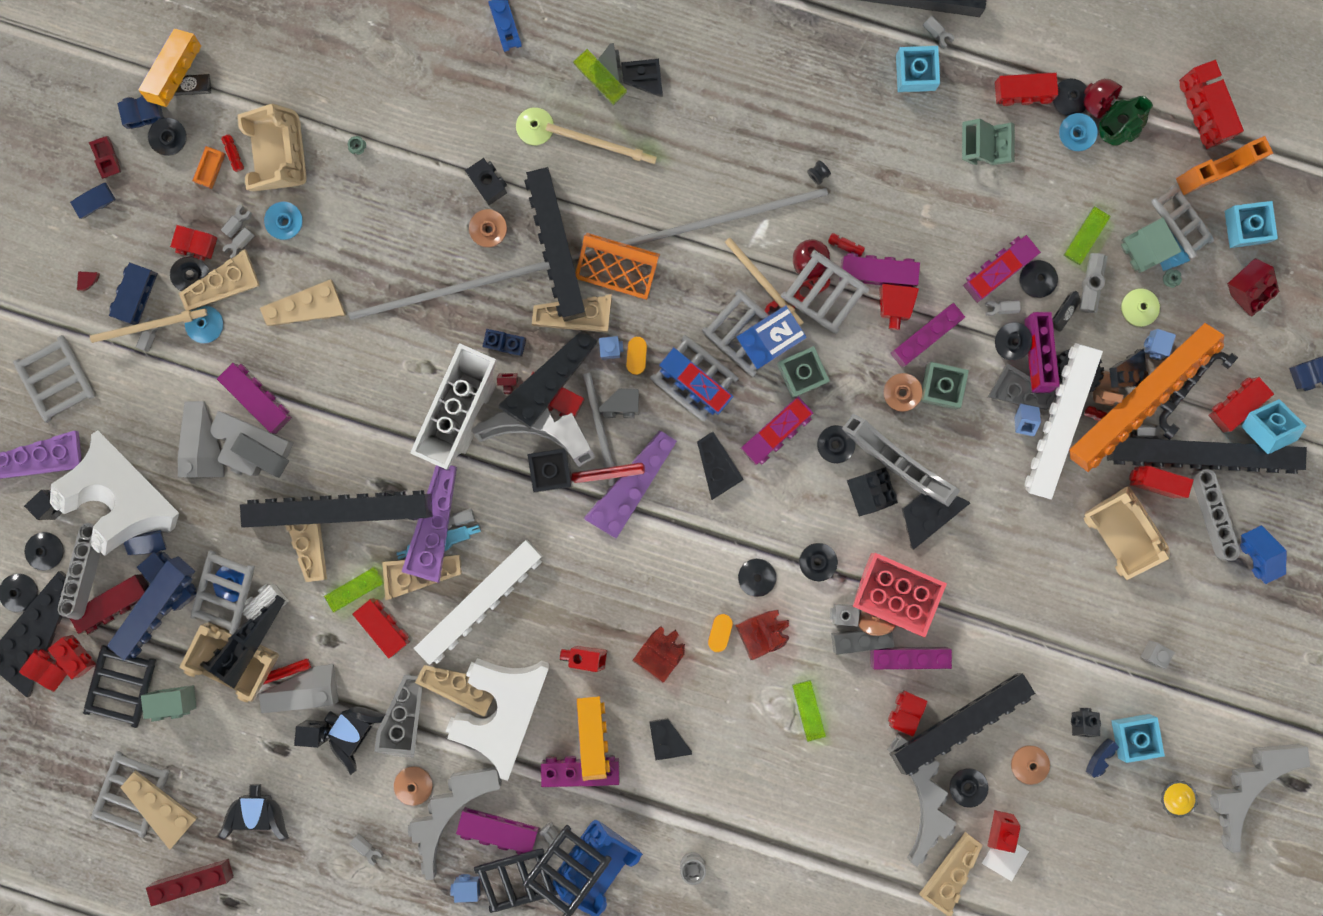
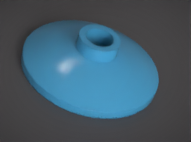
[1059,113,1098,151]
[264,202,303,240]
[185,305,223,343]

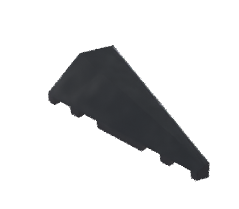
[200,595,286,689]

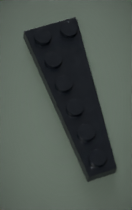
[499,330,597,429]

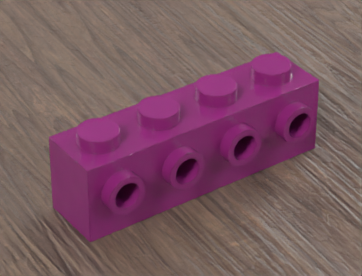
[541,755,620,787]

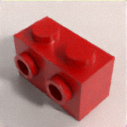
[47,635,96,680]

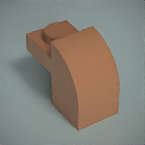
[1093,371,1123,406]

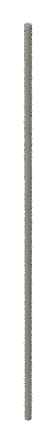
[348,188,828,320]

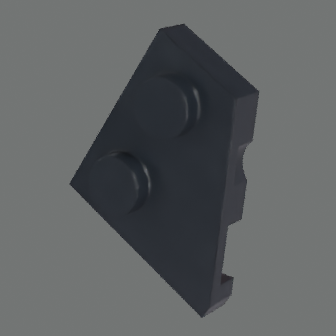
[621,58,663,97]
[649,718,692,761]

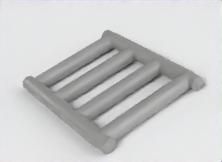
[1151,184,1214,259]
[781,250,870,334]
[702,289,769,377]
[13,335,95,423]
[650,335,739,422]
[190,550,255,635]
[91,751,170,838]

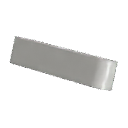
[1191,469,1240,561]
[58,523,101,620]

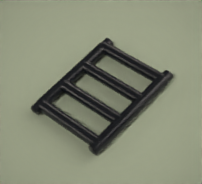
[83,645,156,728]
[522,824,612,916]
[474,848,558,913]

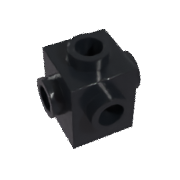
[1071,708,1101,738]

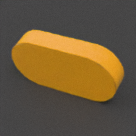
[626,337,647,375]
[708,614,733,652]

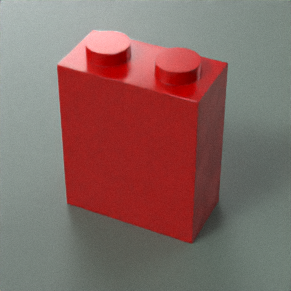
[1129,466,1194,499]

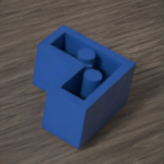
[1240,525,1287,584]

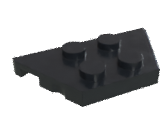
[902,493,970,550]

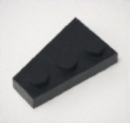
[1109,348,1149,388]
[697,432,744,500]

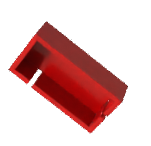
[1179,59,1244,150]

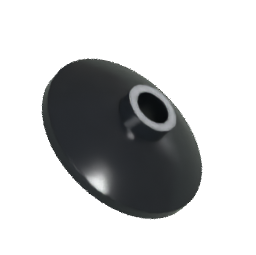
[1053,78,1087,116]
[148,118,187,156]
[170,257,210,291]
[1019,260,1058,298]
[995,322,1032,361]
[817,425,856,464]
[24,532,64,570]
[799,543,838,582]
[738,558,776,597]
[0,574,38,612]
[949,768,989,808]

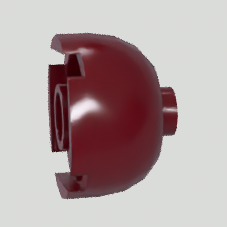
[1084,78,1123,118]
[793,239,830,279]

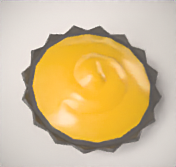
[1161,780,1198,818]

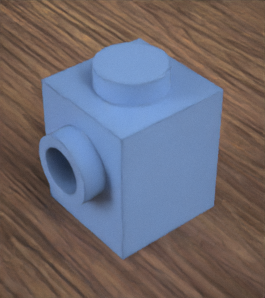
[1144,329,1176,360]
[599,336,624,360]
[1014,404,1041,436]
[450,874,480,903]

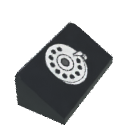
[174,74,211,96]
[1052,291,1081,332]

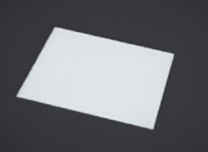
[982,844,1029,881]

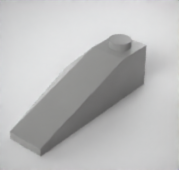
[178,401,224,478]
[259,664,339,713]
[374,675,423,758]

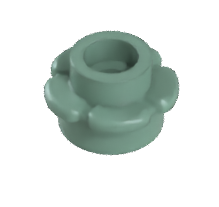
[347,136,366,155]
[1163,269,1182,288]

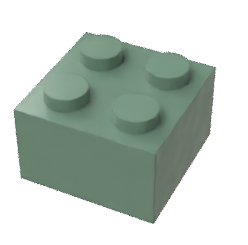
[777,346,830,399]
[920,362,969,410]
[141,685,197,722]

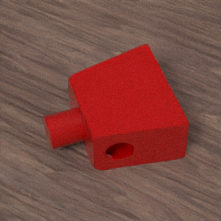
[879,284,919,330]
[560,646,607,672]
[987,810,1020,853]

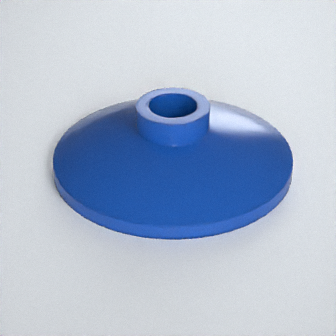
[213,566,245,603]

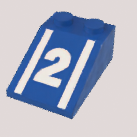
[737,305,807,369]

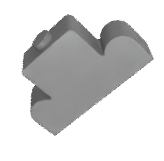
[211,411,294,476]

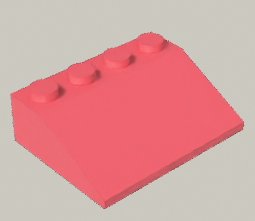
[852,553,947,638]

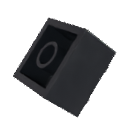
[527,448,573,493]

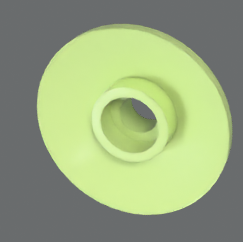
[516,108,554,145]
[1121,289,1160,327]

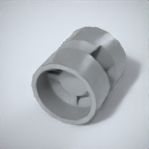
[680,852,706,885]

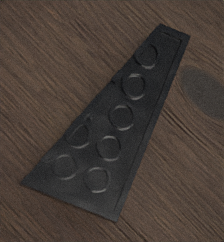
[0,571,66,697]

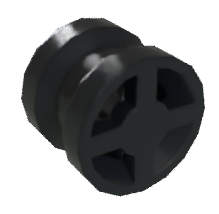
[807,160,831,185]

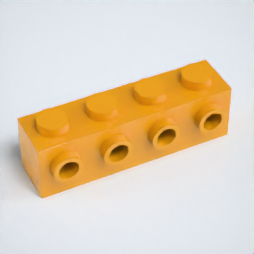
[138,28,202,107]
[577,696,610,781]

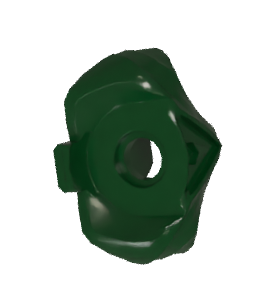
[1099,96,1153,146]

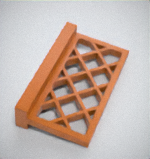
[576,233,660,300]

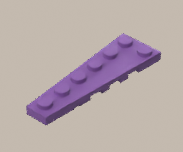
[584,430,677,539]
[0,431,82,479]
[402,465,457,583]

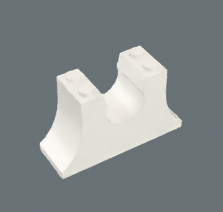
[410,343,497,470]
[50,430,179,556]
[446,658,549,781]

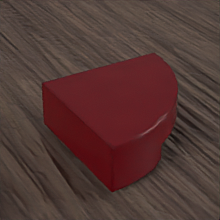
[77,271,100,291]

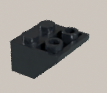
[847,467,898,517]

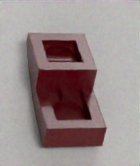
[88,136,121,179]

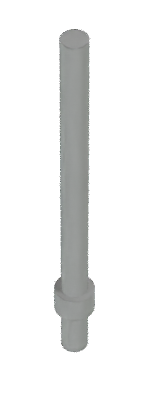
[583,373,617,486]

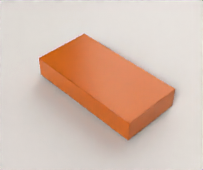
[192,146,226,189]

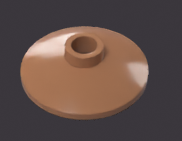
[469,209,507,247]
[884,373,922,412]
[858,611,896,636]
[1011,745,1050,785]
[394,766,433,806]

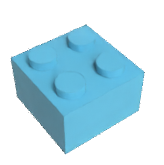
[896,46,940,92]
[1224,201,1278,248]
[1242,399,1306,454]
[1111,714,1165,763]

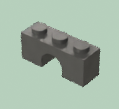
[831,631,894,655]

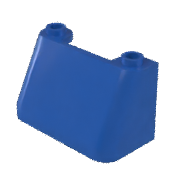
[553,820,643,916]

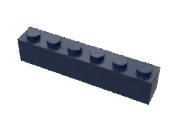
[107,556,196,661]

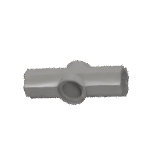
[1079,253,1108,313]

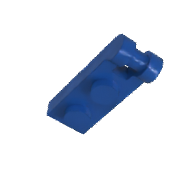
[488,0,522,52]

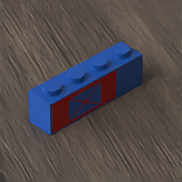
[659,347,733,415]

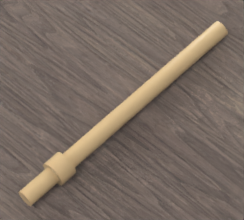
[546,123,657,164]
[725,238,804,326]
[90,308,208,343]

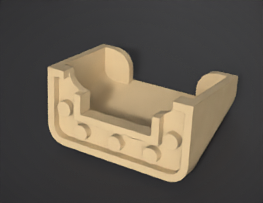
[237,104,307,191]
[1084,486,1170,580]
[179,622,279,703]

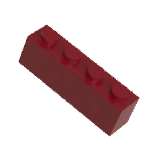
[69,574,149,635]
[146,859,234,907]

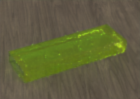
[573,49,627,106]
[1063,206,1111,265]
[324,567,384,613]
[792,680,826,742]

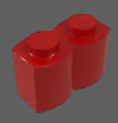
[170,225,217,261]
[19,649,67,692]
[888,690,928,737]

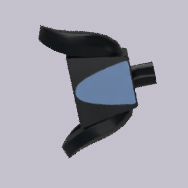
[324,707,385,775]
[217,784,289,841]

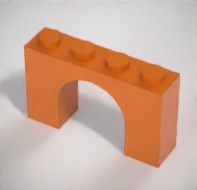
[1176,136,1273,195]

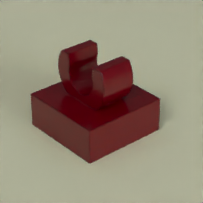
[497,373,518,394]

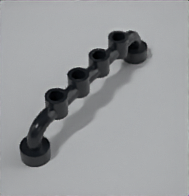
[1159,352,1238,440]

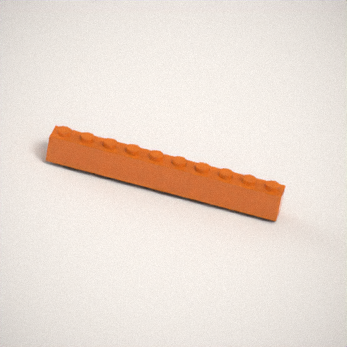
[1069,323,1224,472]

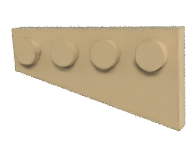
[179,249,260,311]
[260,279,346,326]
[532,294,612,333]
[285,524,327,582]
[382,555,462,601]
[415,665,494,717]
[120,770,197,850]
[919,832,982,916]

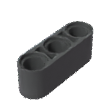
[230,433,289,478]

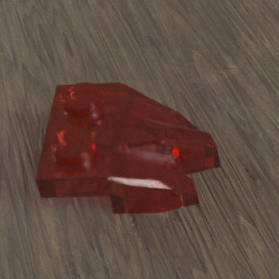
[735,610,790,660]
[632,626,685,683]

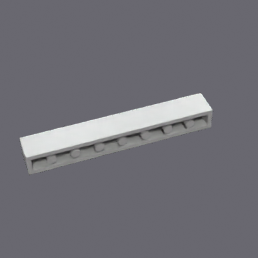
[1025,343,1103,499]
[414,540,543,665]

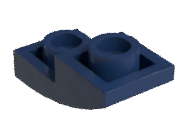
[70,183,116,219]
[482,329,527,357]
[124,530,167,555]
[1086,738,1119,778]

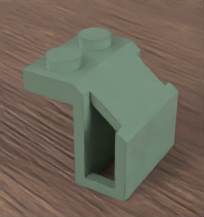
[962,119,1015,165]
[1121,217,1182,273]

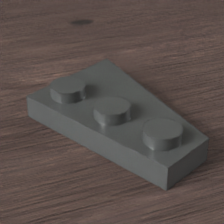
[988,364,1056,410]

